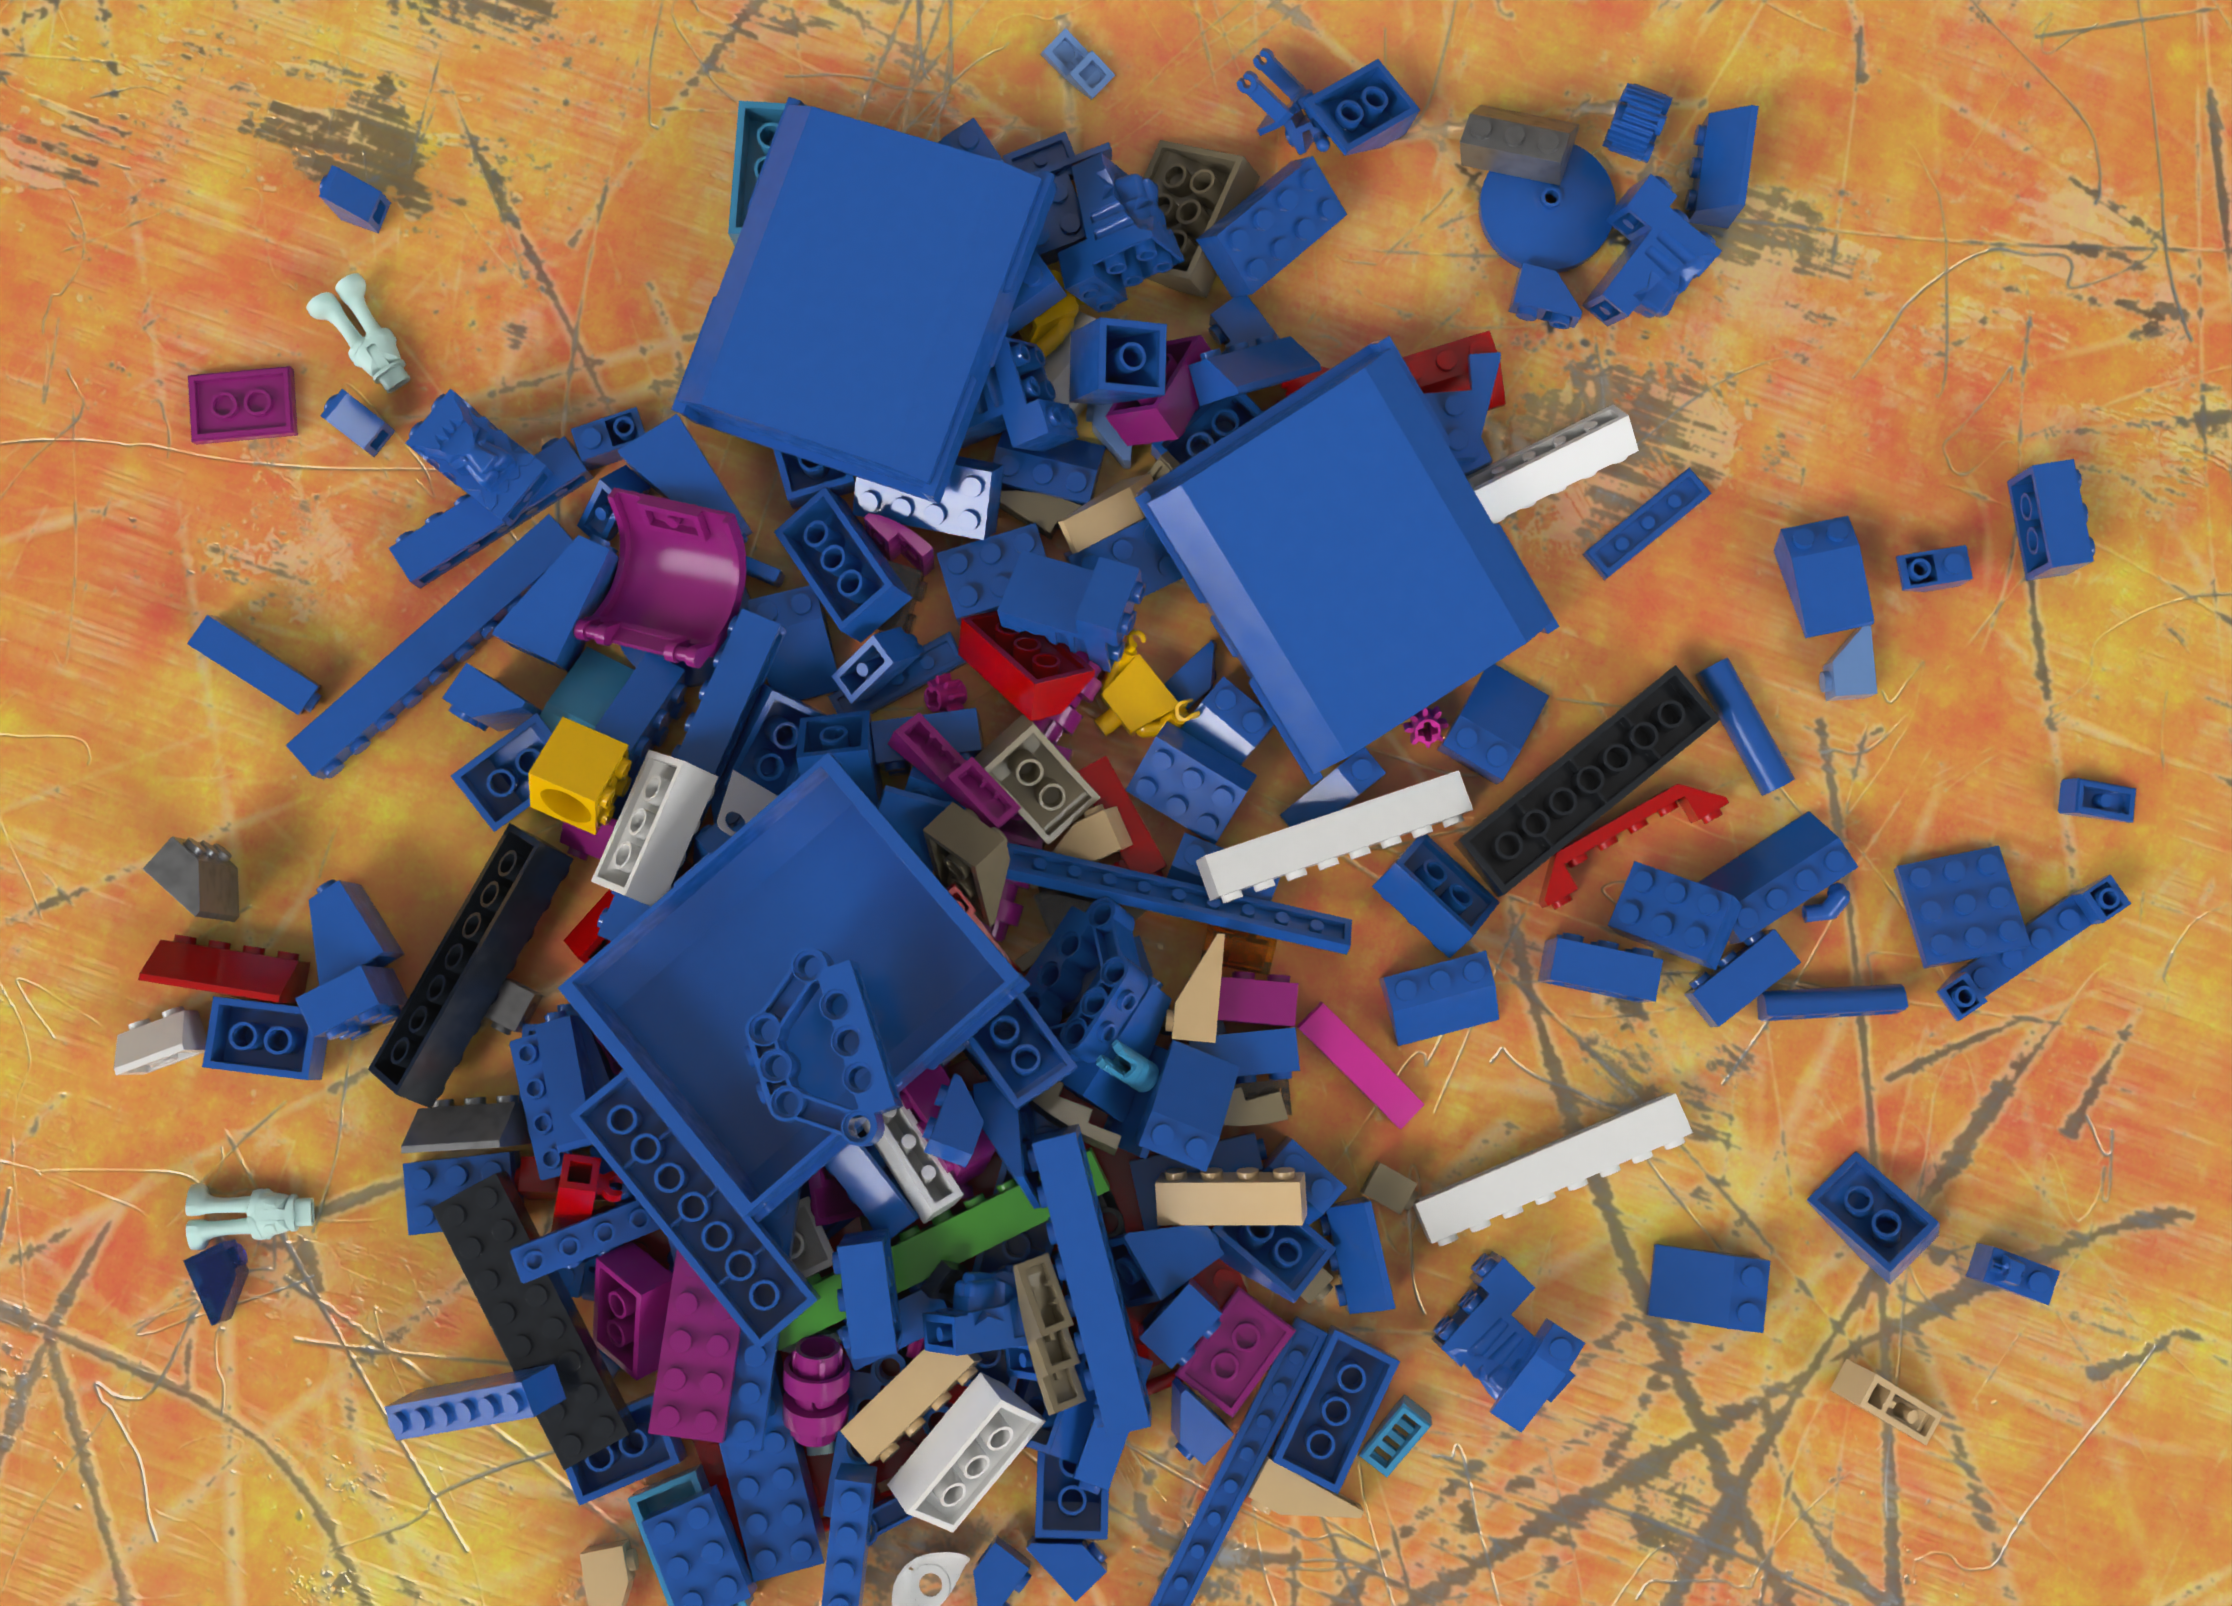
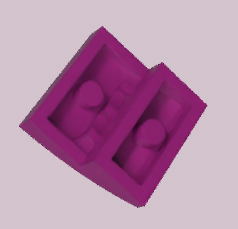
[864,513,934,577]

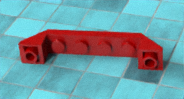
[1539,784,1729,910]

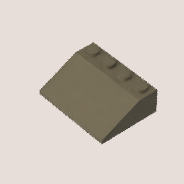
[1143,140,1260,298]

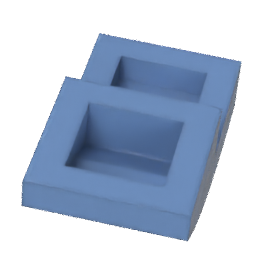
[1040,28,1115,100]

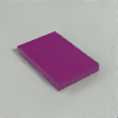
[188,366,298,445]
[1175,1286,1296,1418]

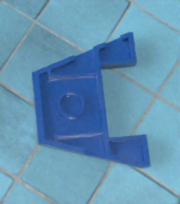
[1424,352,1501,461]

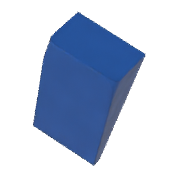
[2058,778,2136,823]

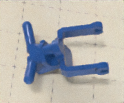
[1237,48,1330,155]

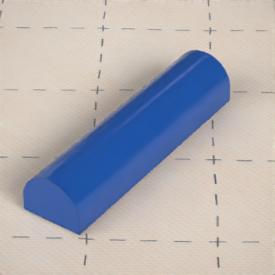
[1696,657,1795,796]
[1757,984,1908,1021]

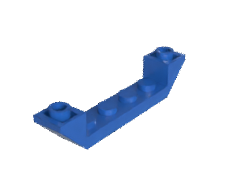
[1936,874,2131,1021]

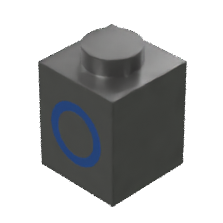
[485,978,543,1035]

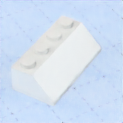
[591,750,718,906]
[887,1372,1046,1532]

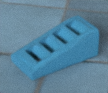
[1359,1395,1432,1477]

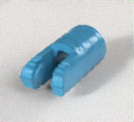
[1096,1039,1159,1092]

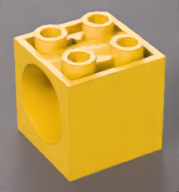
[528,716,632,835]

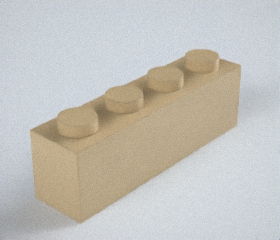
[1155,1167,1307,1225]
[840,1349,982,1464]

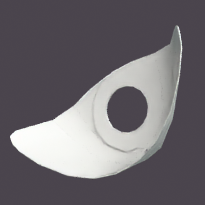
[891,1552,970,1606]

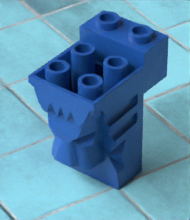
[1058,153,1184,313]
[1582,174,1722,327]
[961,337,1079,452]
[405,389,554,527]
[997,550,1146,672]
[1432,1251,1575,1402]
[922,1262,1082,1381]

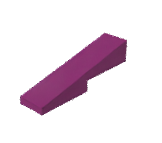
[888,712,1021,829]

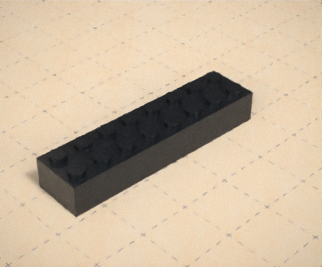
[1454,665,1721,897]
[368,823,574,1108]
[431,1171,638,1470]

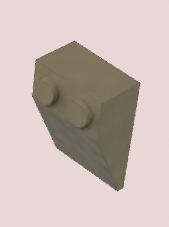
[974,714,1101,845]
[923,802,1010,927]

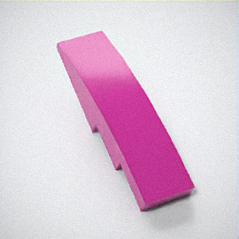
[1296,1002,1425,1130]

